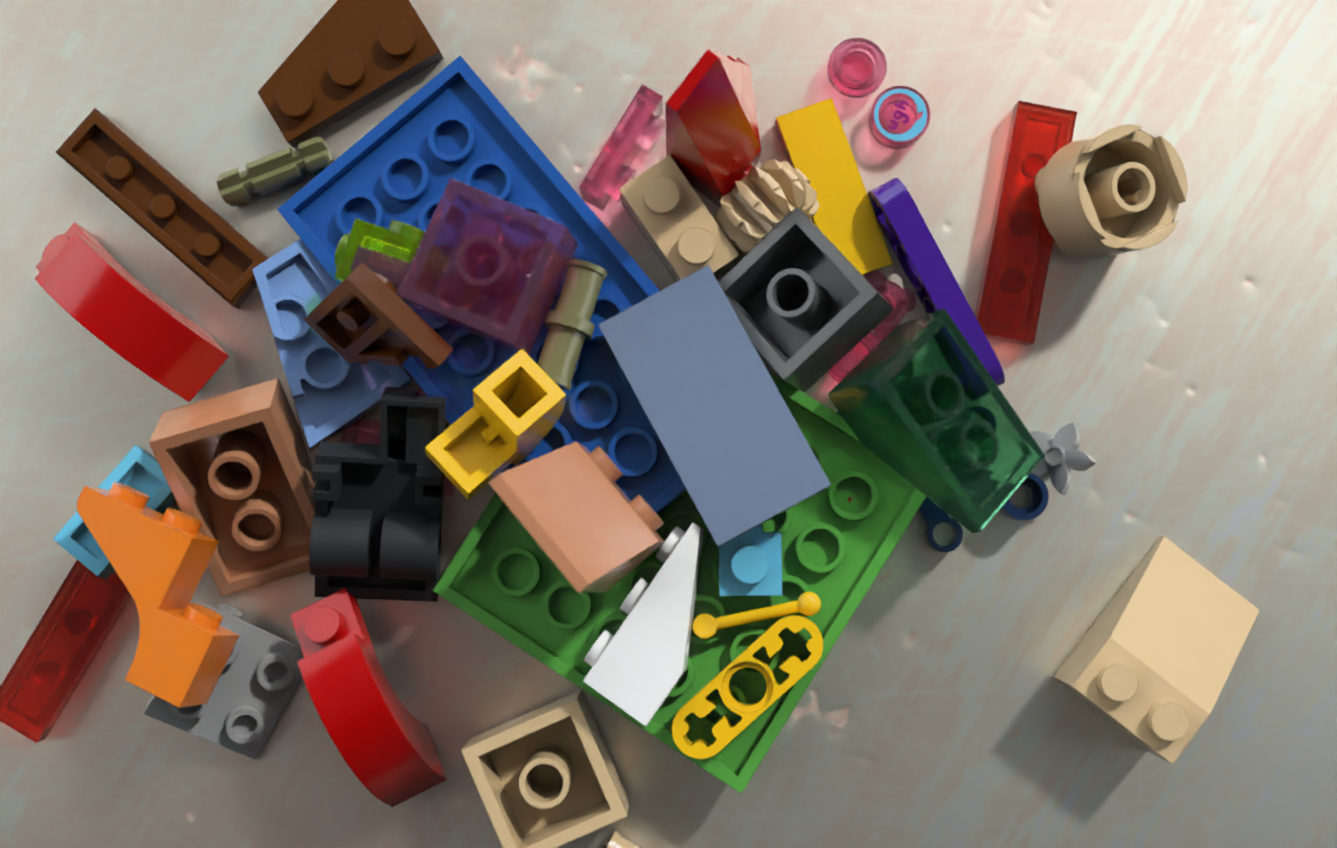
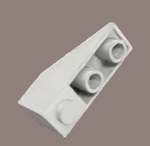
[583,522,704,727]

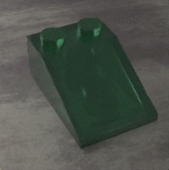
[827,308,1045,533]

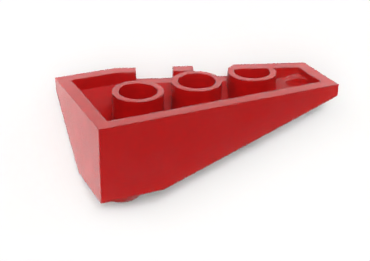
[665,49,761,208]

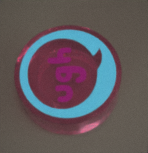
[868,86,930,149]

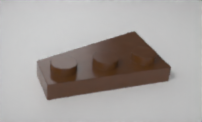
[258,0,443,148]

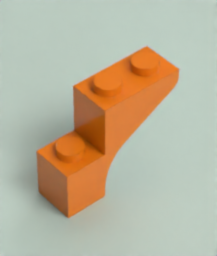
[77,482,239,708]

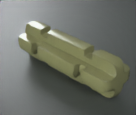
[216,137,334,207]

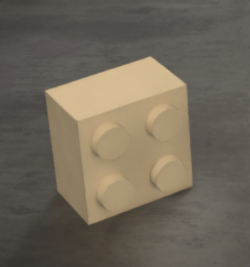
[461,689,630,848]

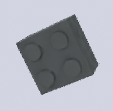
[718,207,895,392]

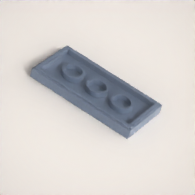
[598,265,831,548]

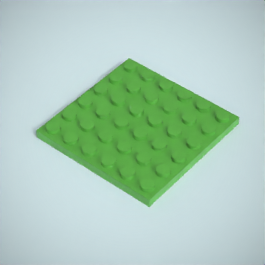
[433,370,939,794]

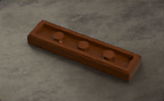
[56,108,269,308]

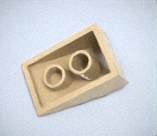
[1053,536,1260,764]

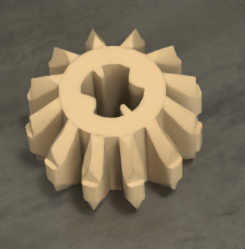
[714,159,820,258]

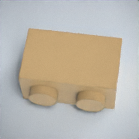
[619,155,739,282]

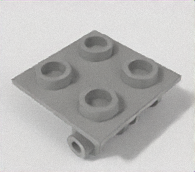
[144,604,304,760]

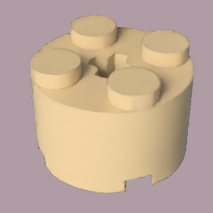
[1035,124,1188,258]

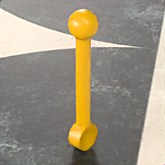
[692,592,821,639]

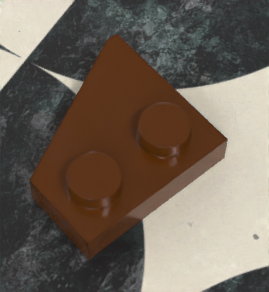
[303,262,454,369]

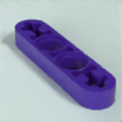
[868,178,1005,397]

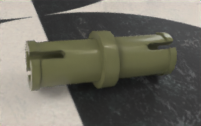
[537,259,607,391]

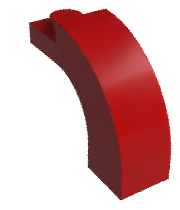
[34,222,229,402]
[290,587,447,807]

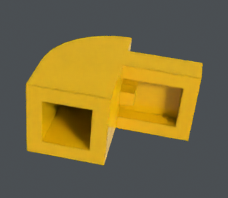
[425,349,566,500]

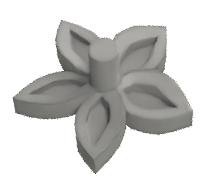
[1025,422,1096,495]

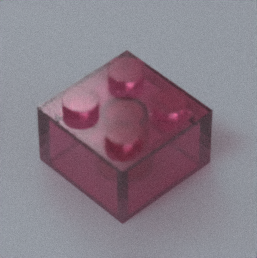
[397,178,578,355]

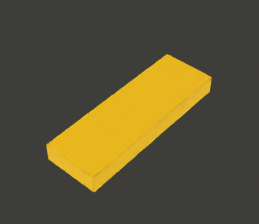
[775,98,893,276]

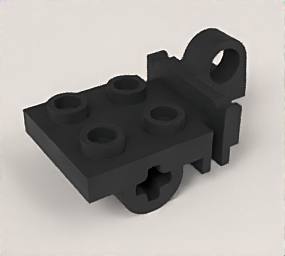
[309,387,446,602]

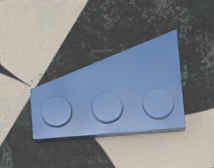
[252,239,410,453]

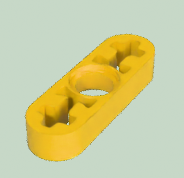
[672,615,823,759]

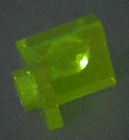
[334,218,441,282]

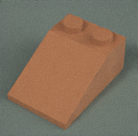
[149,378,316,596]
[489,441,665,593]

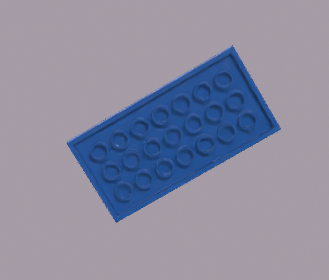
[277,56,687,514]

